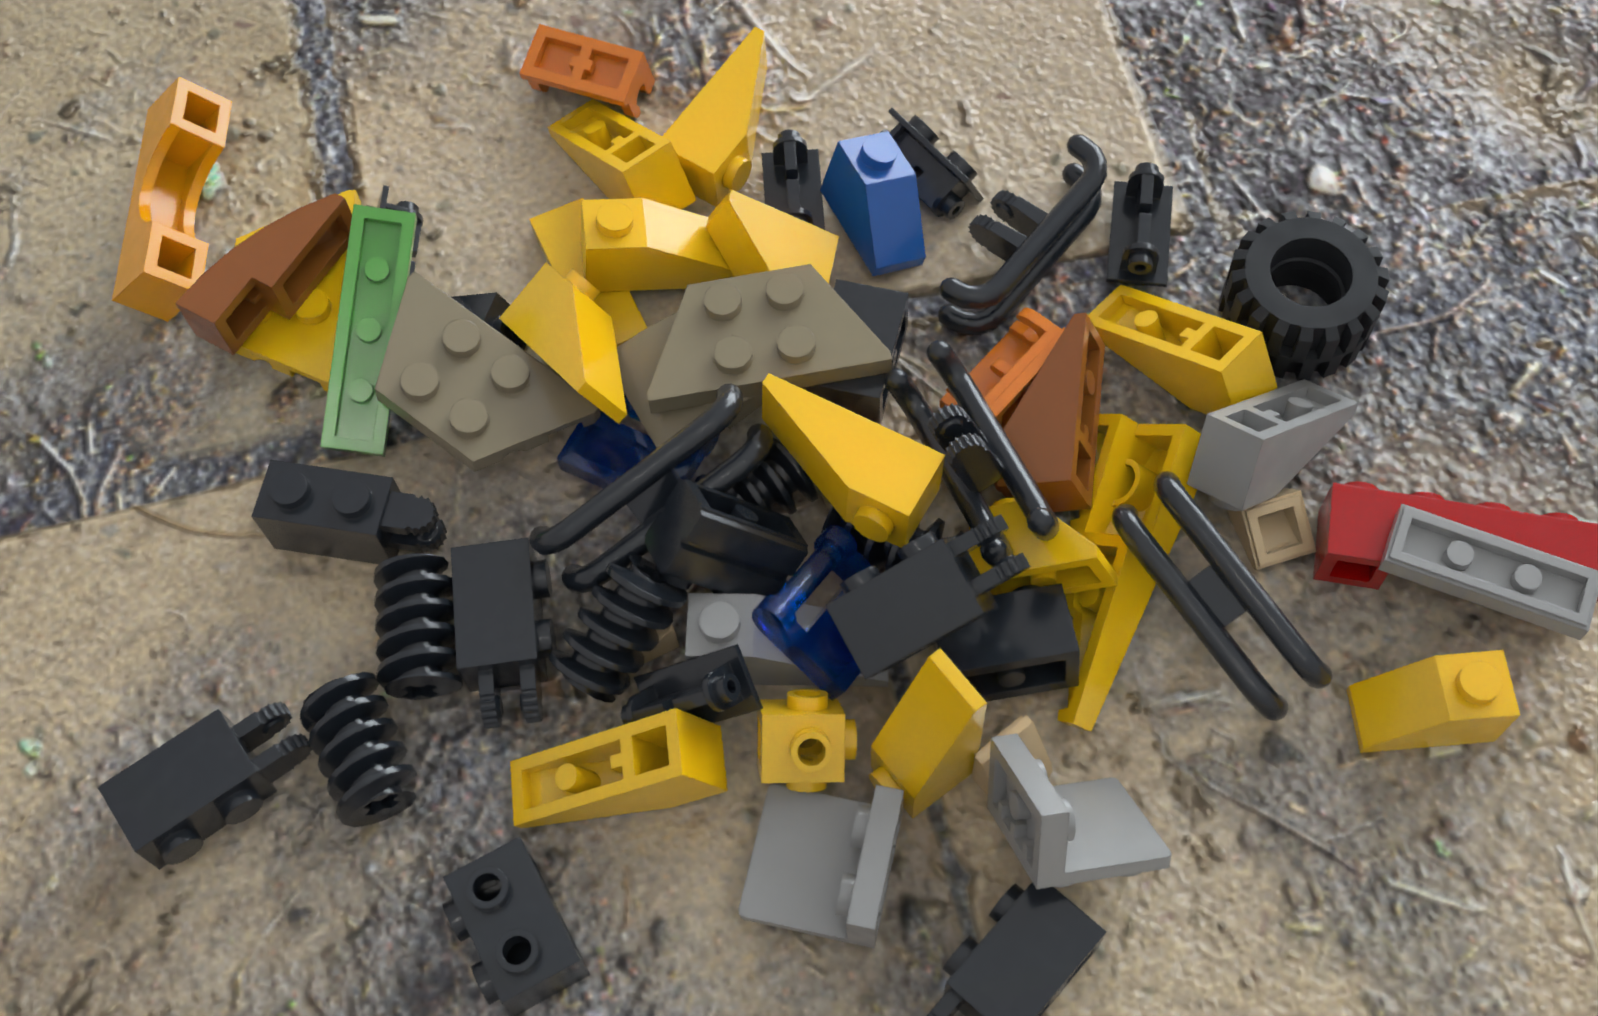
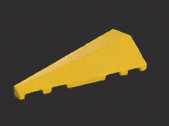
[1057,414,1201,732]

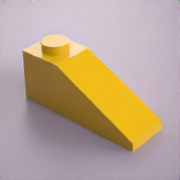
[662,27,767,207]
[547,99,697,210]
[581,198,734,292]
[499,262,627,424]
[1088,284,1278,415]
[762,373,945,548]
[868,648,987,819]
[510,708,728,828]

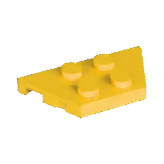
[235,190,361,392]

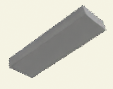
[1378,504,1598,640]

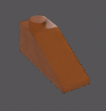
[994,312,1105,512]

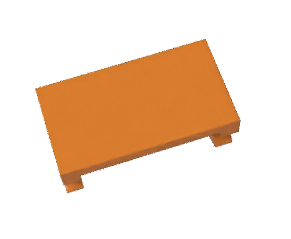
[519,24,655,118]
[939,307,1065,429]

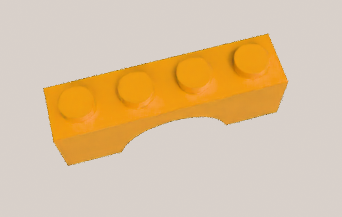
[112,77,232,322]

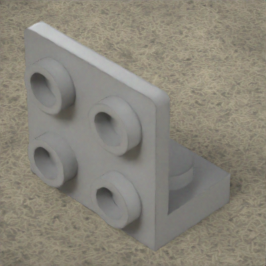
[987,734,1172,889]
[738,784,904,949]

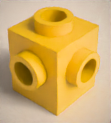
[757,689,857,792]

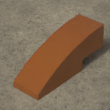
[175,193,352,355]

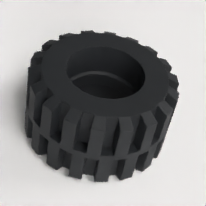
[1218,211,1390,380]

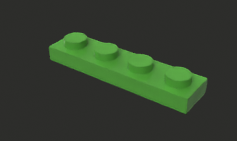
[320,204,417,457]

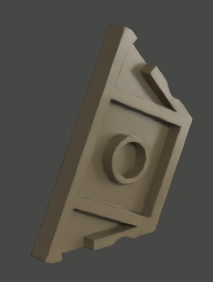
[647,264,892,414]
[375,271,601,472]

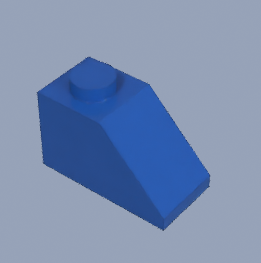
[820,131,926,276]

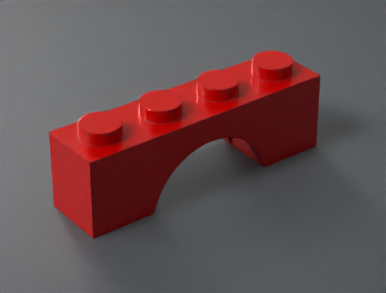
[1313,481,1598,603]

